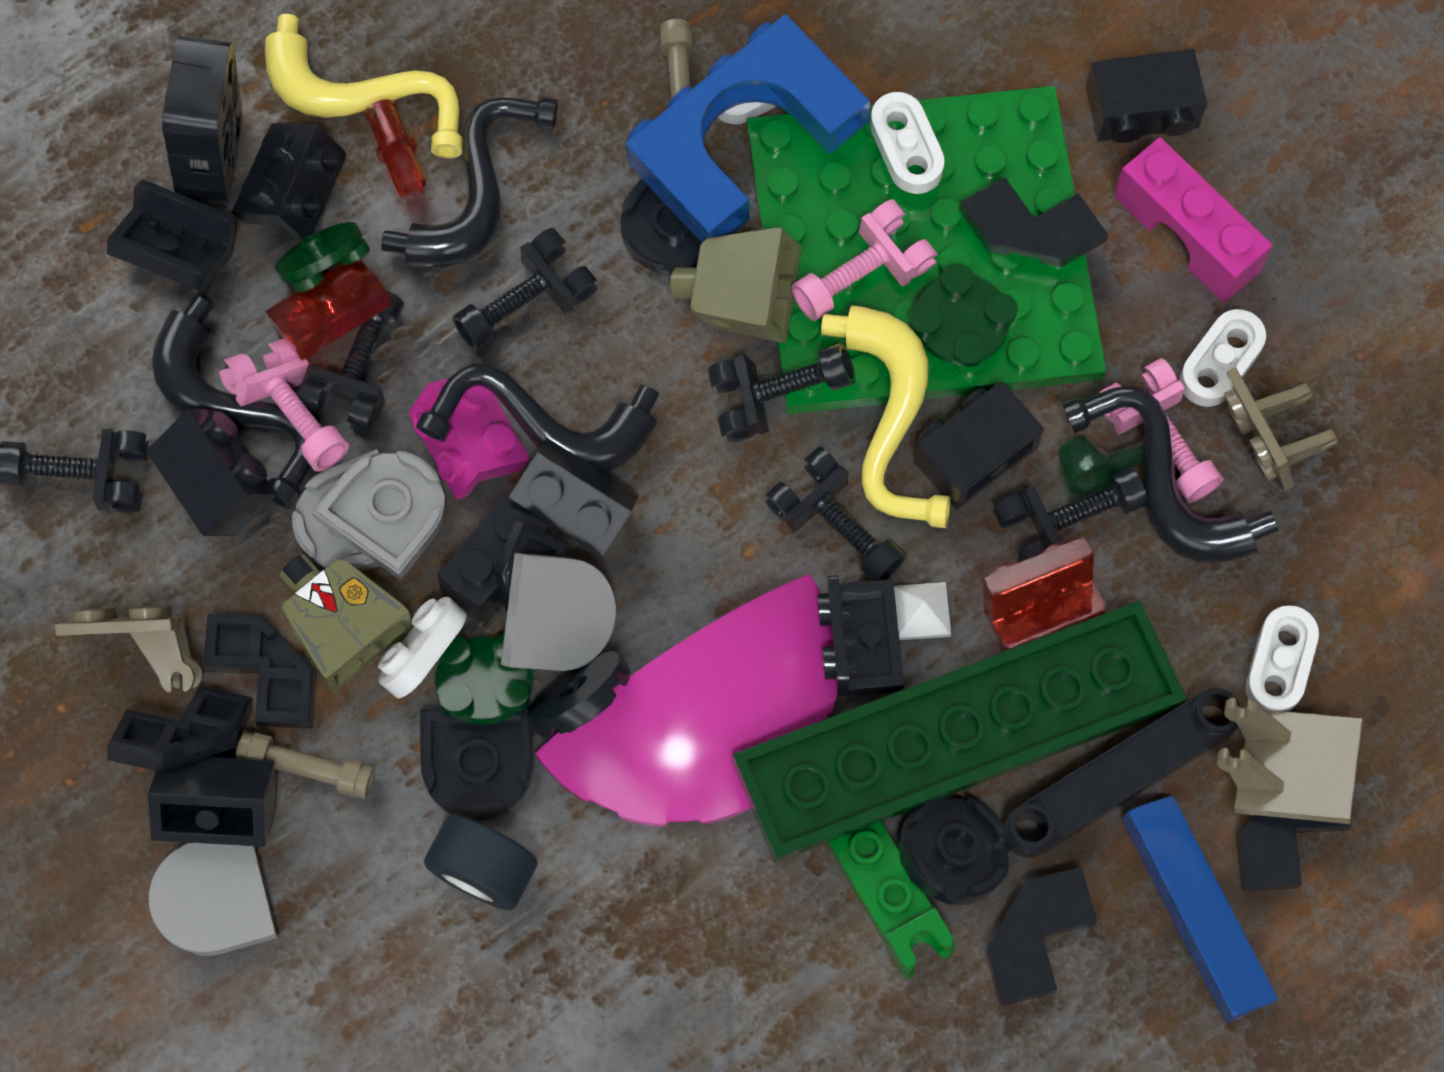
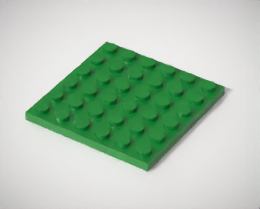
[746,86,1106,415]

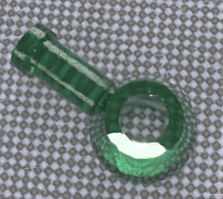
[1058,435,1145,497]

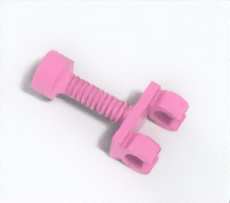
[791,199,938,321]
[219,338,349,471]
[1099,358,1224,503]

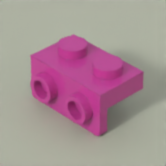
[409,379,530,500]

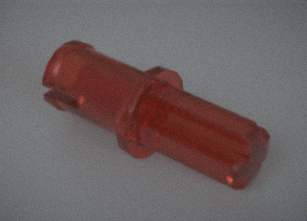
[364,99,426,200]

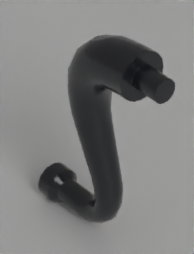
[381,97,558,268]
[151,296,311,509]
[416,363,659,473]
[1062,386,1279,563]

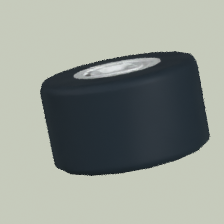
[424,815,538,910]

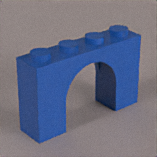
[625,14,870,243]

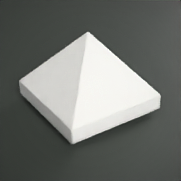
[894,582,951,640]

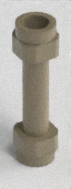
[660,19,693,99]
[235,732,375,799]

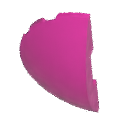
[535,574,837,827]

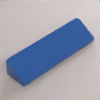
[1122,796,1278,1024]

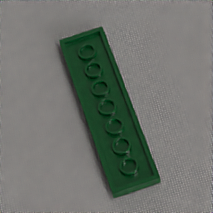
[731,600,1187,863]

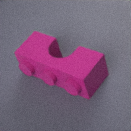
[1114,137,1273,303]

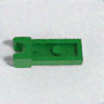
[827,822,955,979]

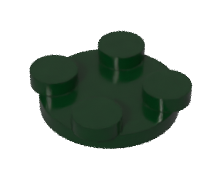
[275,222,370,293]
[909,264,1018,367]
[435,633,533,725]

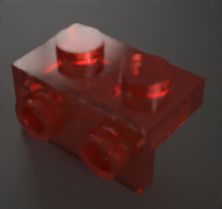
[265,260,393,361]
[983,536,1106,651]

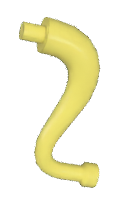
[265,14,463,158]
[821,305,950,529]

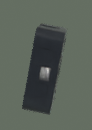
[162,36,243,202]

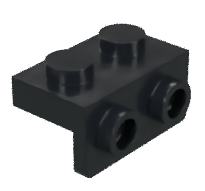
[231,123,346,241]
[107,179,235,292]
[817,575,904,697]

